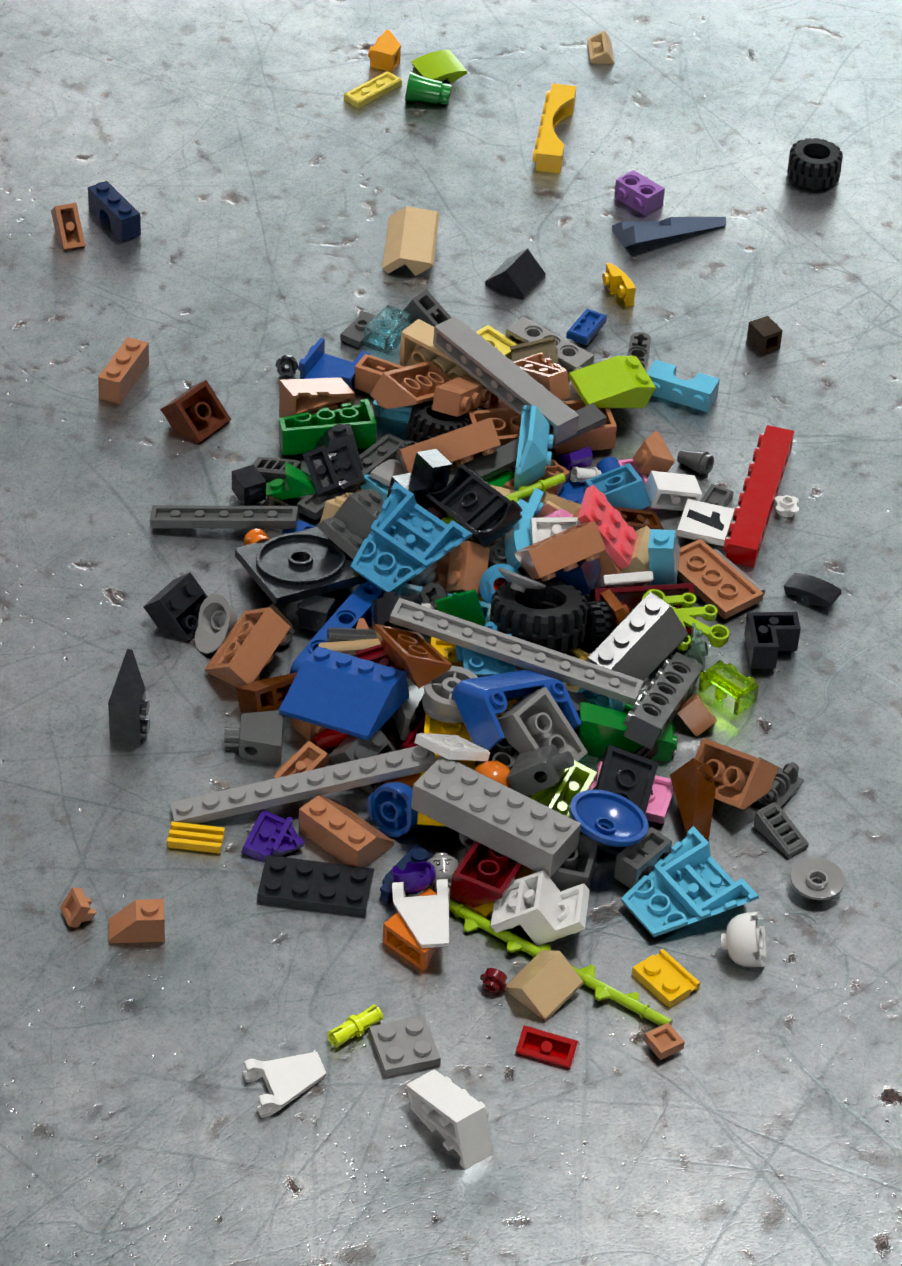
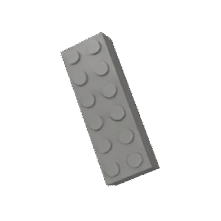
[411,756,581,878]

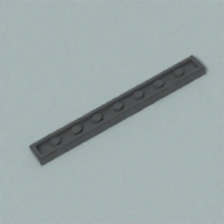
[447,403,607,485]

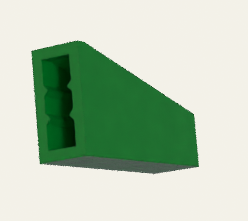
[577,702,677,762]

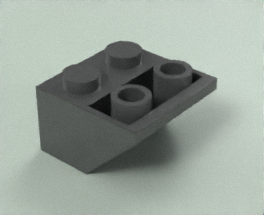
[329,729,396,794]

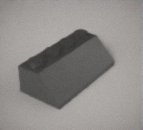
[587,592,688,684]

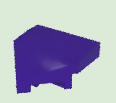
[241,809,305,861]

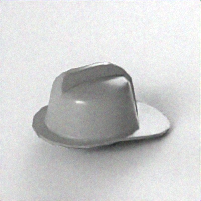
[195,594,237,654]

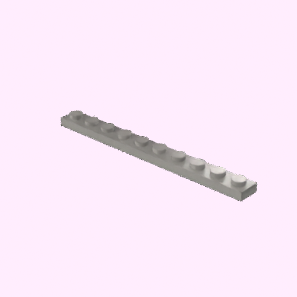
[389,598,643,706]
[170,745,437,824]

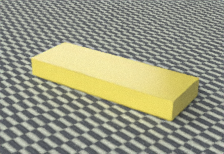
[344,71,402,109]

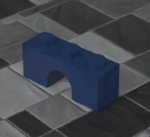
[88,181,141,242]

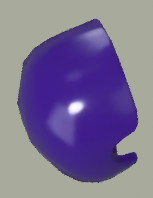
[391,861,436,894]

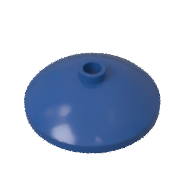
[569,790,648,847]

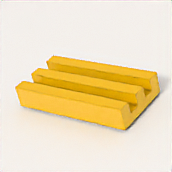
[167,821,225,854]

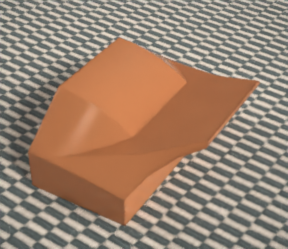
[273,741,330,778]

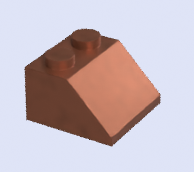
[160,380,231,443]

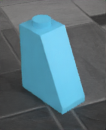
[648,529,680,585]

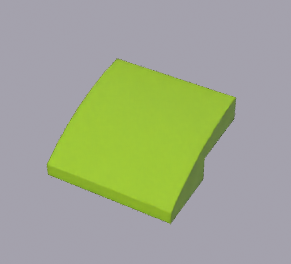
[411,50,468,84]

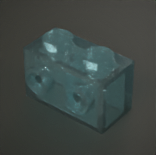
[364,305,411,355]

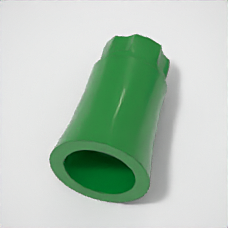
[405,72,452,105]

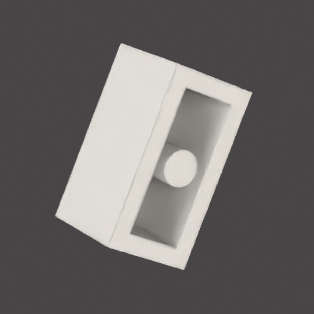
[645,471,702,511]

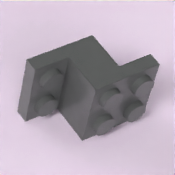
[318,489,384,559]

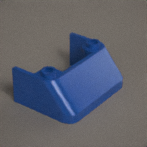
[453,670,582,751]

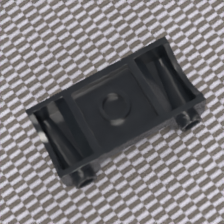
[425,463,523,548]

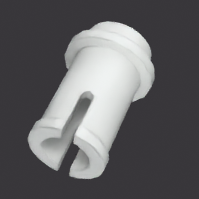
[570,467,602,483]

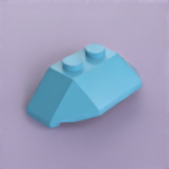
[514,405,554,491]

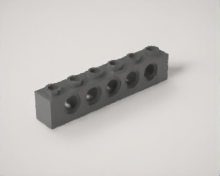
[623,652,704,750]

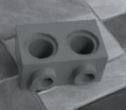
[614,827,672,889]

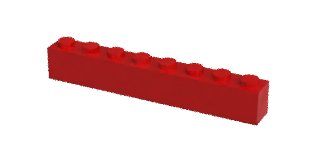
[723,425,794,568]

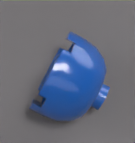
[367,782,418,837]

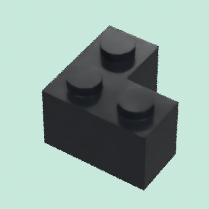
[387,449,453,508]
[744,612,801,669]

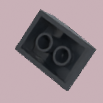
[108,649,150,744]

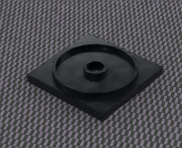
[235,526,368,607]

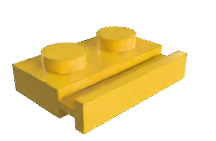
[632,949,700,1009]

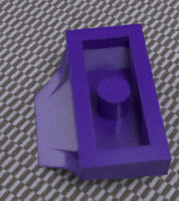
[555,447,593,470]

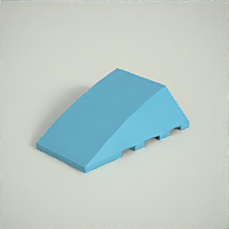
[621,826,759,937]

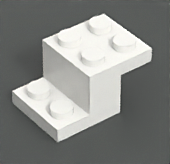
[491,870,590,946]

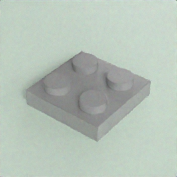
[369,1015,441,1077]

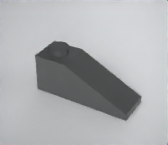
[402,289,451,327]
[393,677,425,741]

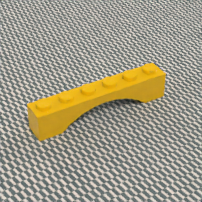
[532,83,577,174]

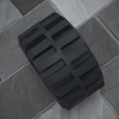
[787,138,843,189]
[405,401,469,443]

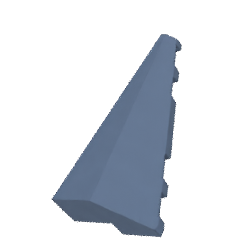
[612,217,726,247]

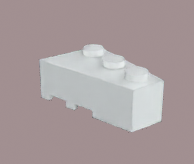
[406,1069,493,1170]

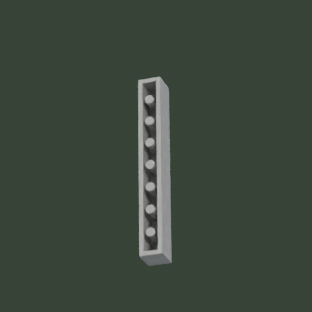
[433,316,579,444]

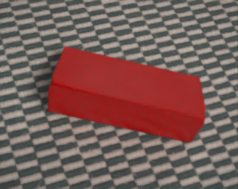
[515,1025,580,1069]

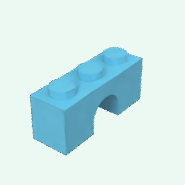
[647,359,720,412]

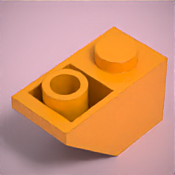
[368,29,401,73]

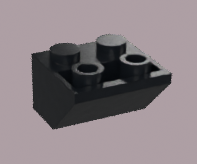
[143,572,208,642]

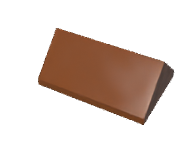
[373,624,452,688]

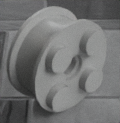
[422,666,478,723]

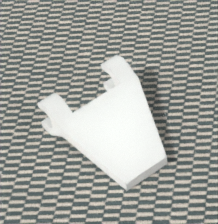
[392,879,450,948]
[242,1052,326,1118]

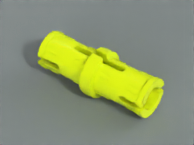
[327,1004,383,1048]

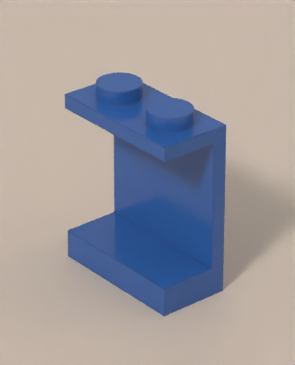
[298,338,370,392]

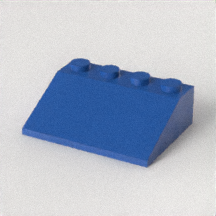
[279,646,409,740]

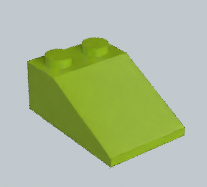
[568,356,656,408]

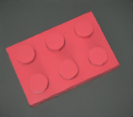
[577,485,637,569]

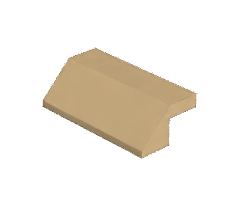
[382,206,439,276]

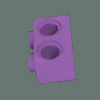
[614,170,665,216]

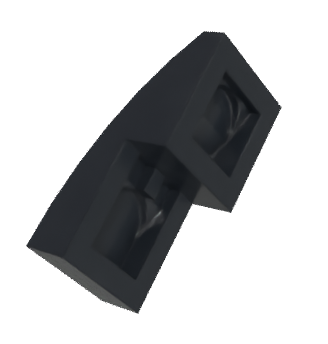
[784,573,842,607]

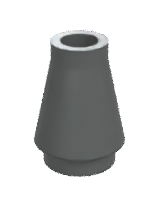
[677,449,714,475]

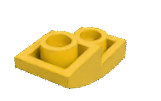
[602,263,636,307]

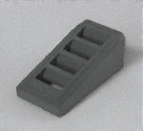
[252,457,301,482]
[753,802,809,858]

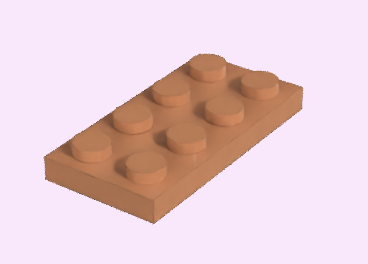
[677,538,764,619]

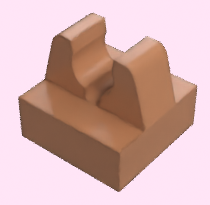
[60,887,97,928]

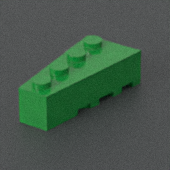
[279,399,377,456]

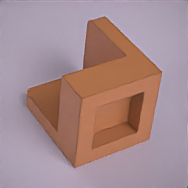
[677,693,717,736]

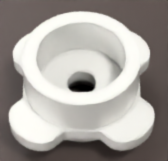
[775,495,799,517]

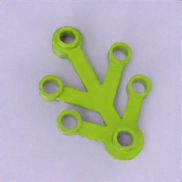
[642,589,730,651]

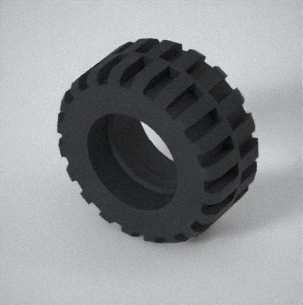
[490,578,588,654]

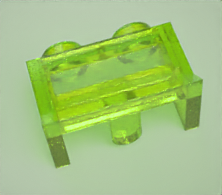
[698,660,759,716]

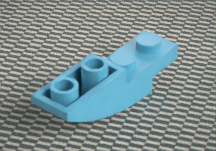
[504,487,544,570]

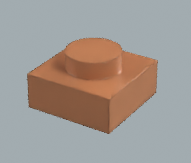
[644,1022,685,1060]

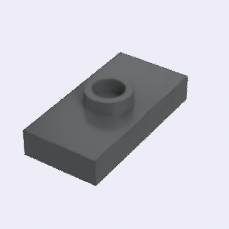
[340,311,384,348]

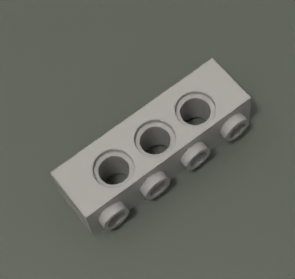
[505,317,594,382]

